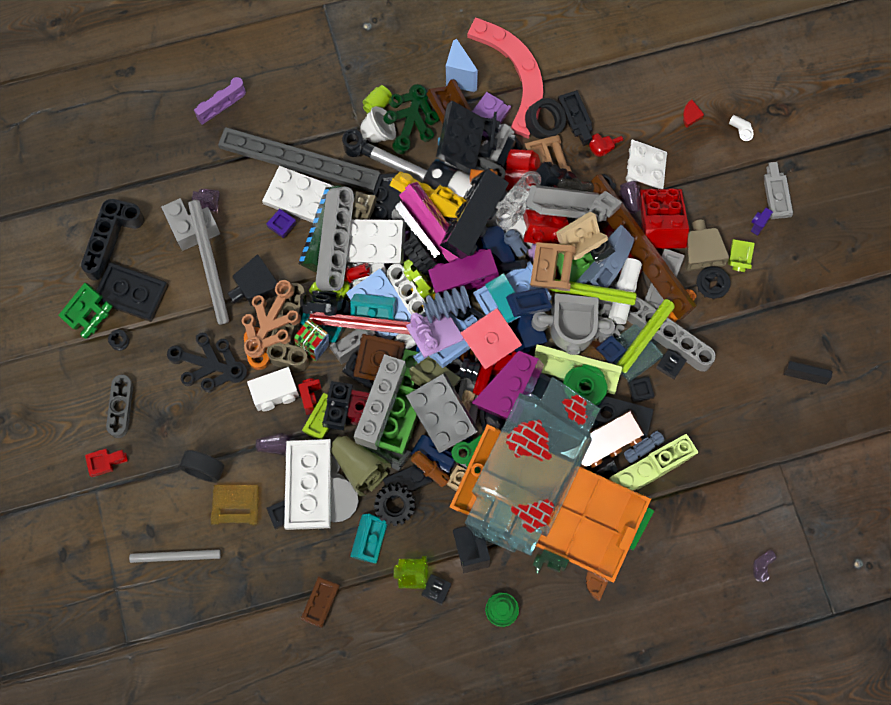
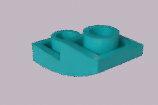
[485,273,517,323]

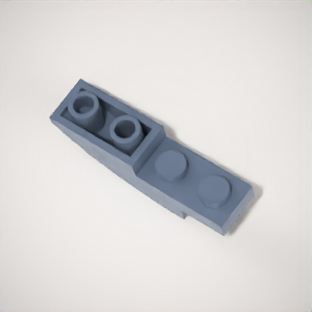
[576,225,634,288]

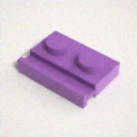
[472,92,511,140]

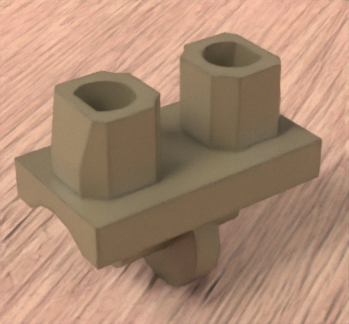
[352,191,377,220]

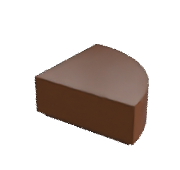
[586,570,609,601]

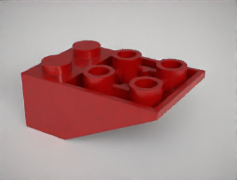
[640,188,689,249]

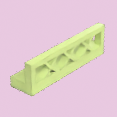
[534,345,622,394]

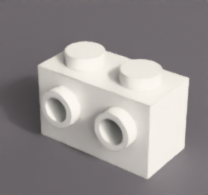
[247,367,299,411]

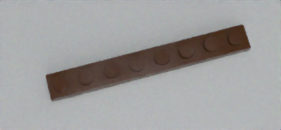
[584,174,697,320]

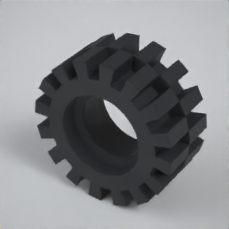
[402,235,439,276]
[374,482,416,526]

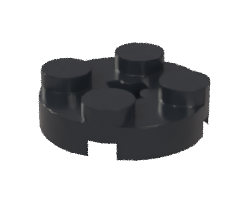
[300,290,343,316]

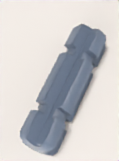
[624,431,664,463]

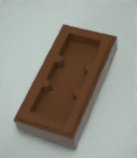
[301,577,340,628]

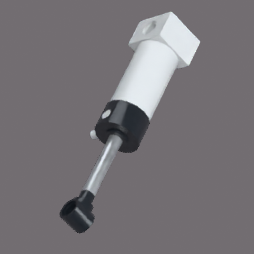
[342,129,534,249]

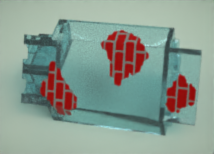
[465,377,600,556]

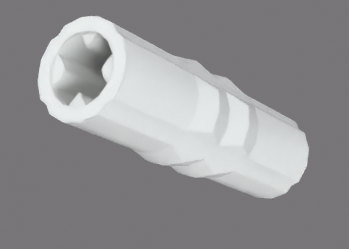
[608,258,642,324]

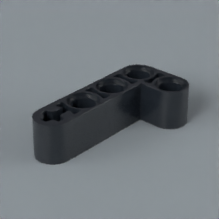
[81,199,144,281]

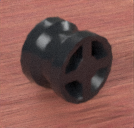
[459,357,481,383]

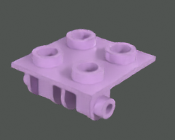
[406,313,464,358]

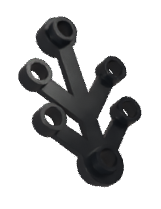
[167,333,247,393]

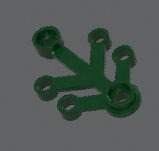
[383,84,439,154]

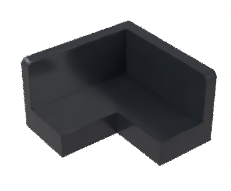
[453,520,490,574]

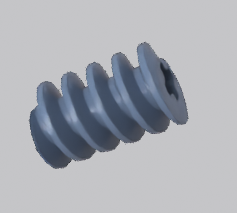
[422,286,471,323]

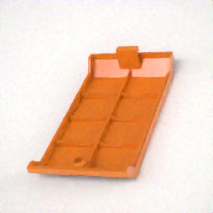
[450,424,651,583]

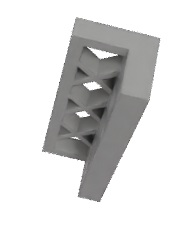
[526,185,607,221]

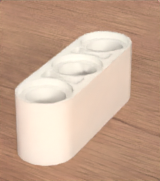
[387,264,426,317]

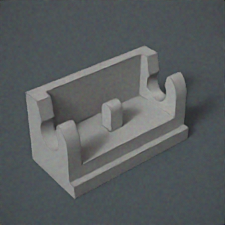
[330,329,376,365]

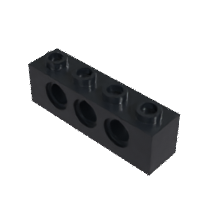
[565,390,654,439]

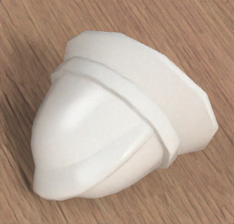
[360,106,396,143]

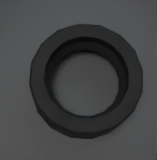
[525,98,566,139]
[179,450,225,483]

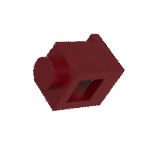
[347,390,370,425]

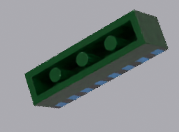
[298,186,355,272]

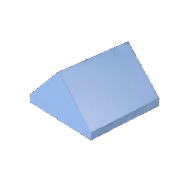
[446,39,478,92]

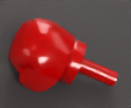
[589,133,623,157]

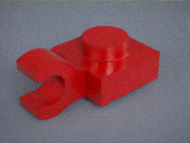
[85,449,128,477]

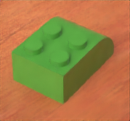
[378,385,419,455]

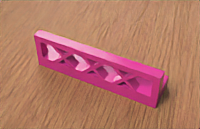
[399,182,458,263]

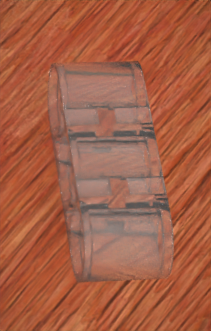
[495,171,542,229]

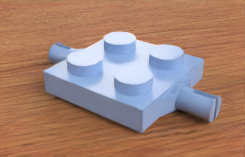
[413,312,477,368]

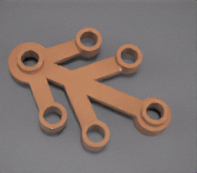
[242,280,301,358]

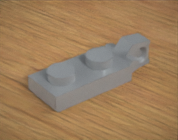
[764,162,793,219]

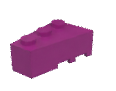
[428,249,499,298]
[472,351,544,425]

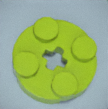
[403,259,435,299]

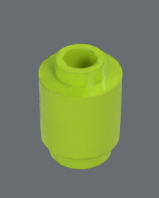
[363,85,392,113]

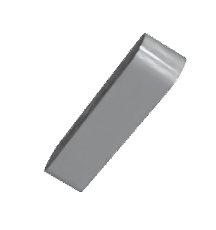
[316,187,354,291]
[627,297,715,371]

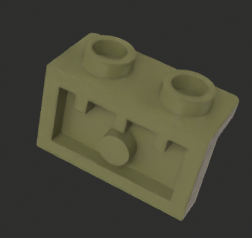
[409,356,461,388]

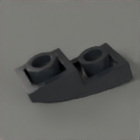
[322,381,353,431]

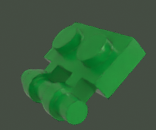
[58,283,113,339]

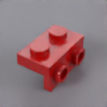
[523,209,569,244]

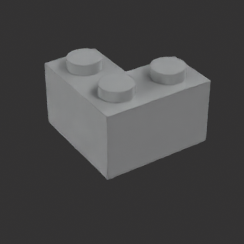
[161,198,220,251]

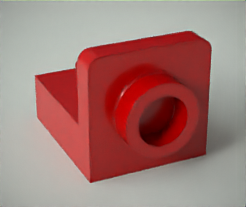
[298,378,322,415]

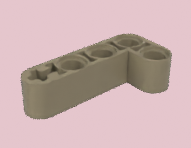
[267,283,309,372]

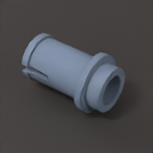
[504,229,528,257]

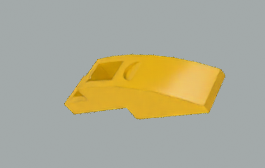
[390,171,466,218]

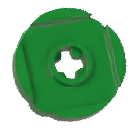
[563,365,608,410]

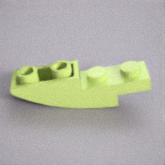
[609,434,699,491]

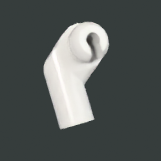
[729,115,753,141]

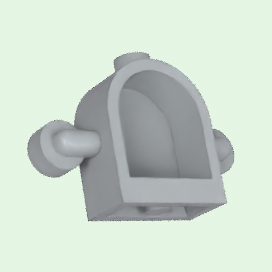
[531,293,615,355]

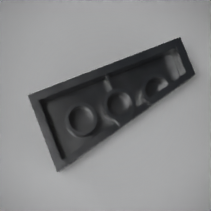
[440,169,509,259]

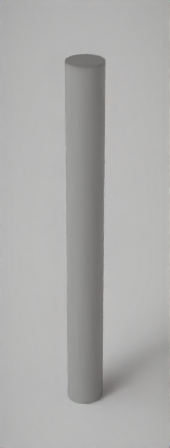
[129,549,221,563]

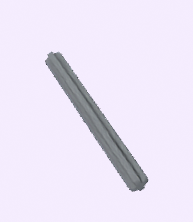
[188,200,229,325]

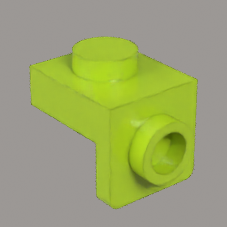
[728,239,755,272]

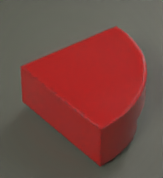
[683,100,704,128]

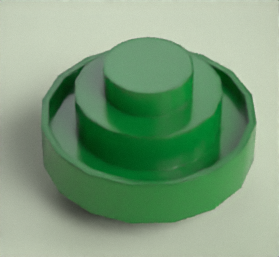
[485,593,519,627]

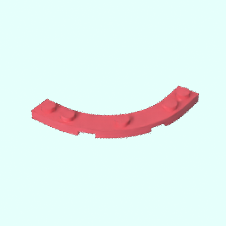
[467,17,543,139]

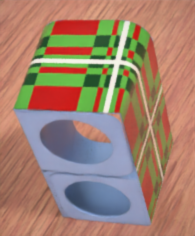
[294,319,329,361]

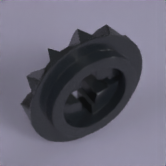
[696,267,731,300]

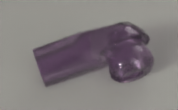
[753,550,777,582]

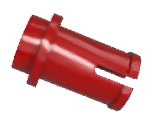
[344,263,371,283]

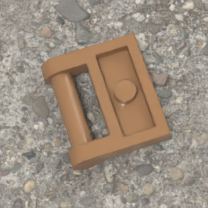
[524,135,572,183]
[530,242,576,291]

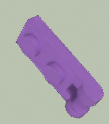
[194,77,246,125]

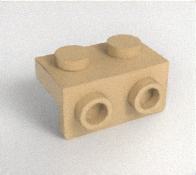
[556,212,608,260]

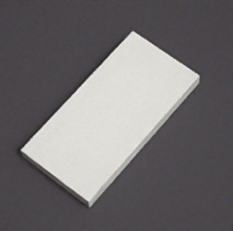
[284,439,331,530]

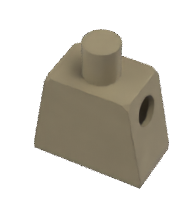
[685,220,729,271]

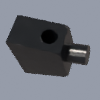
[227,254,278,306]

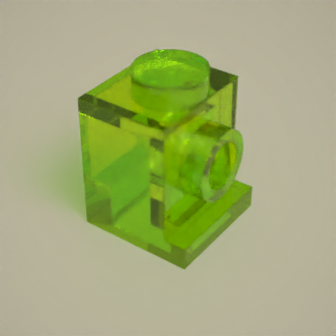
[394,556,428,589]

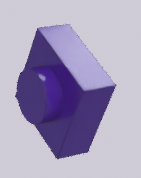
[267,208,297,239]
[751,208,773,236]

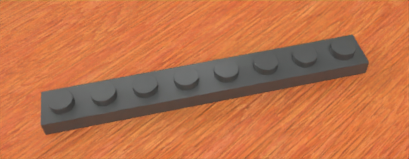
[218,127,381,193]

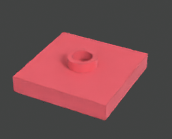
[460,308,522,369]

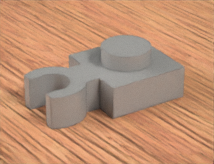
[589,191,622,222]

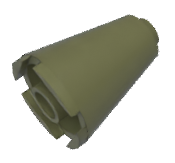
[331,436,391,496]

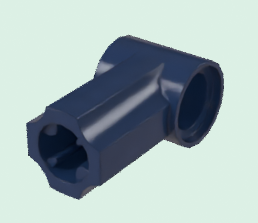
[410,435,456,474]

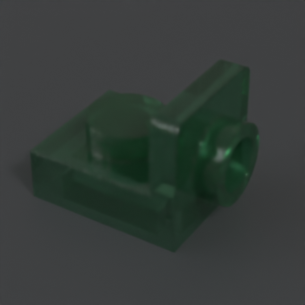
[532,549,569,575]

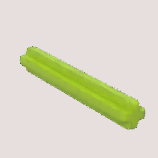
[550,279,637,305]
[617,299,675,373]

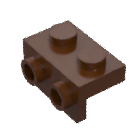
[427,79,471,124]

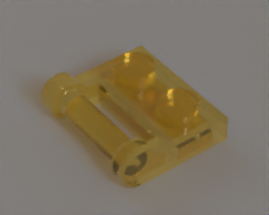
[211,485,259,525]

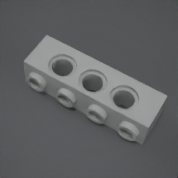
[354,354,406,450]

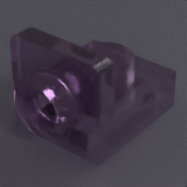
[192,189,220,211]

